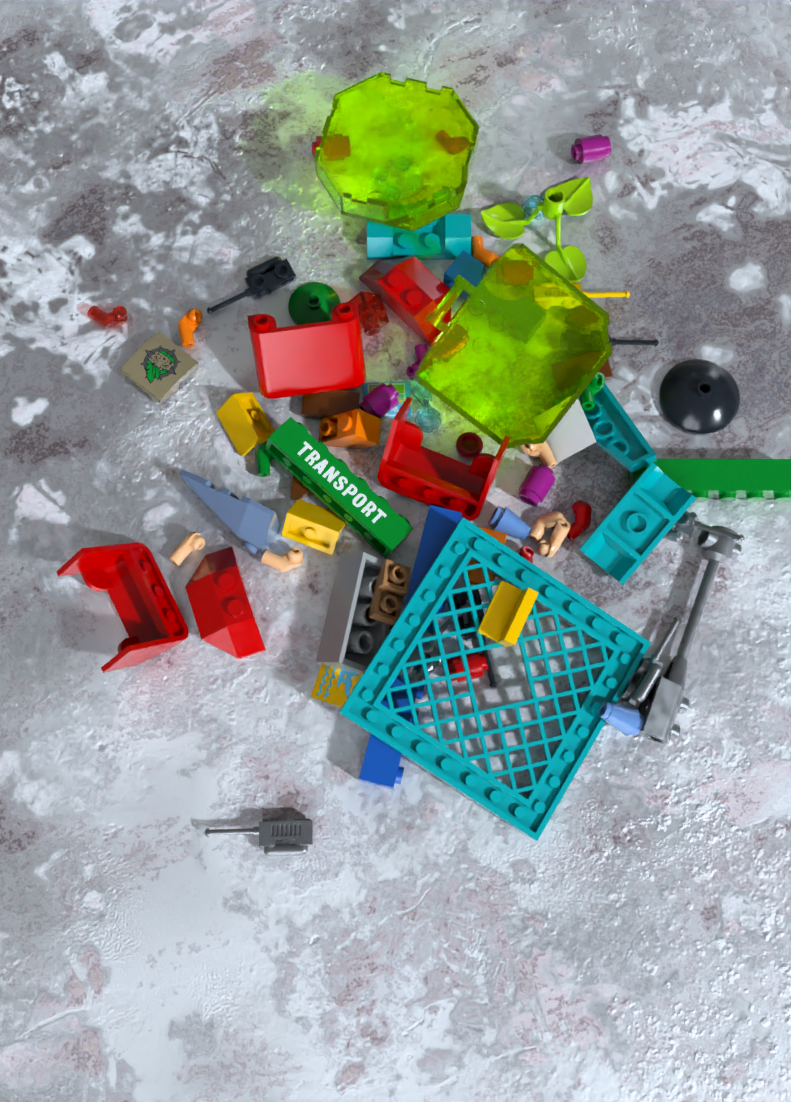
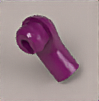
[406,343,432,381]

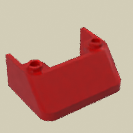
[377,397,510,521]
[56,542,189,673]

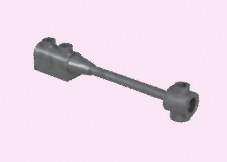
[638,526,742,744]

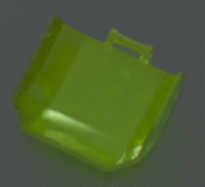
[413,243,612,449]

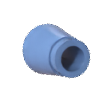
[488,506,531,541]
[598,701,644,736]

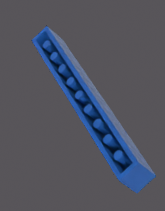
[359,505,462,790]

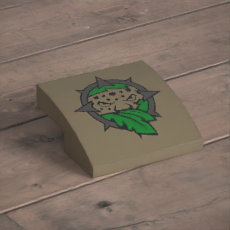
[120,331,199,404]

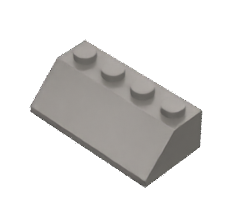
[316,552,390,674]

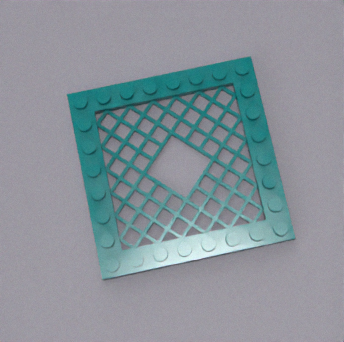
[338,517,651,841]

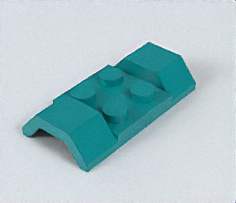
[367,208,471,260]
[579,462,696,585]

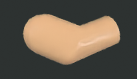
[521,438,558,469]
[527,511,567,542]
[537,519,571,558]
[168,532,205,566]
[261,547,303,572]

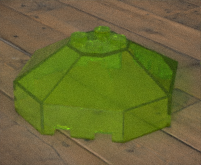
[314,72,480,231]

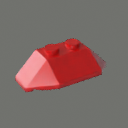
[359,256,451,348]
[185,546,266,659]

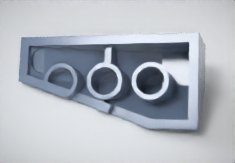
[179,469,280,555]

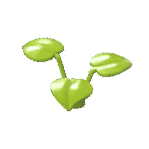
[481,177,593,283]

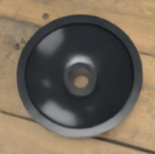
[659,359,740,436]

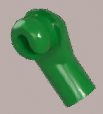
[579,372,605,411]
[255,441,274,477]

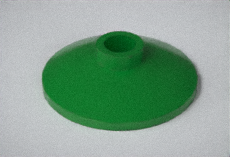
[288,282,340,325]

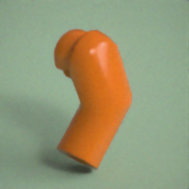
[471,236,500,268]
[178,308,203,348]

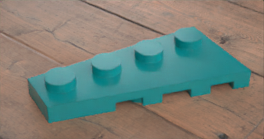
[554,382,657,473]

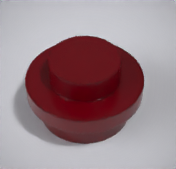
[456,432,483,459]

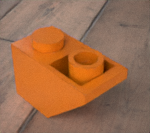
[318,409,381,449]

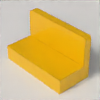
[217,392,274,456]
[281,499,346,555]
[477,581,539,647]

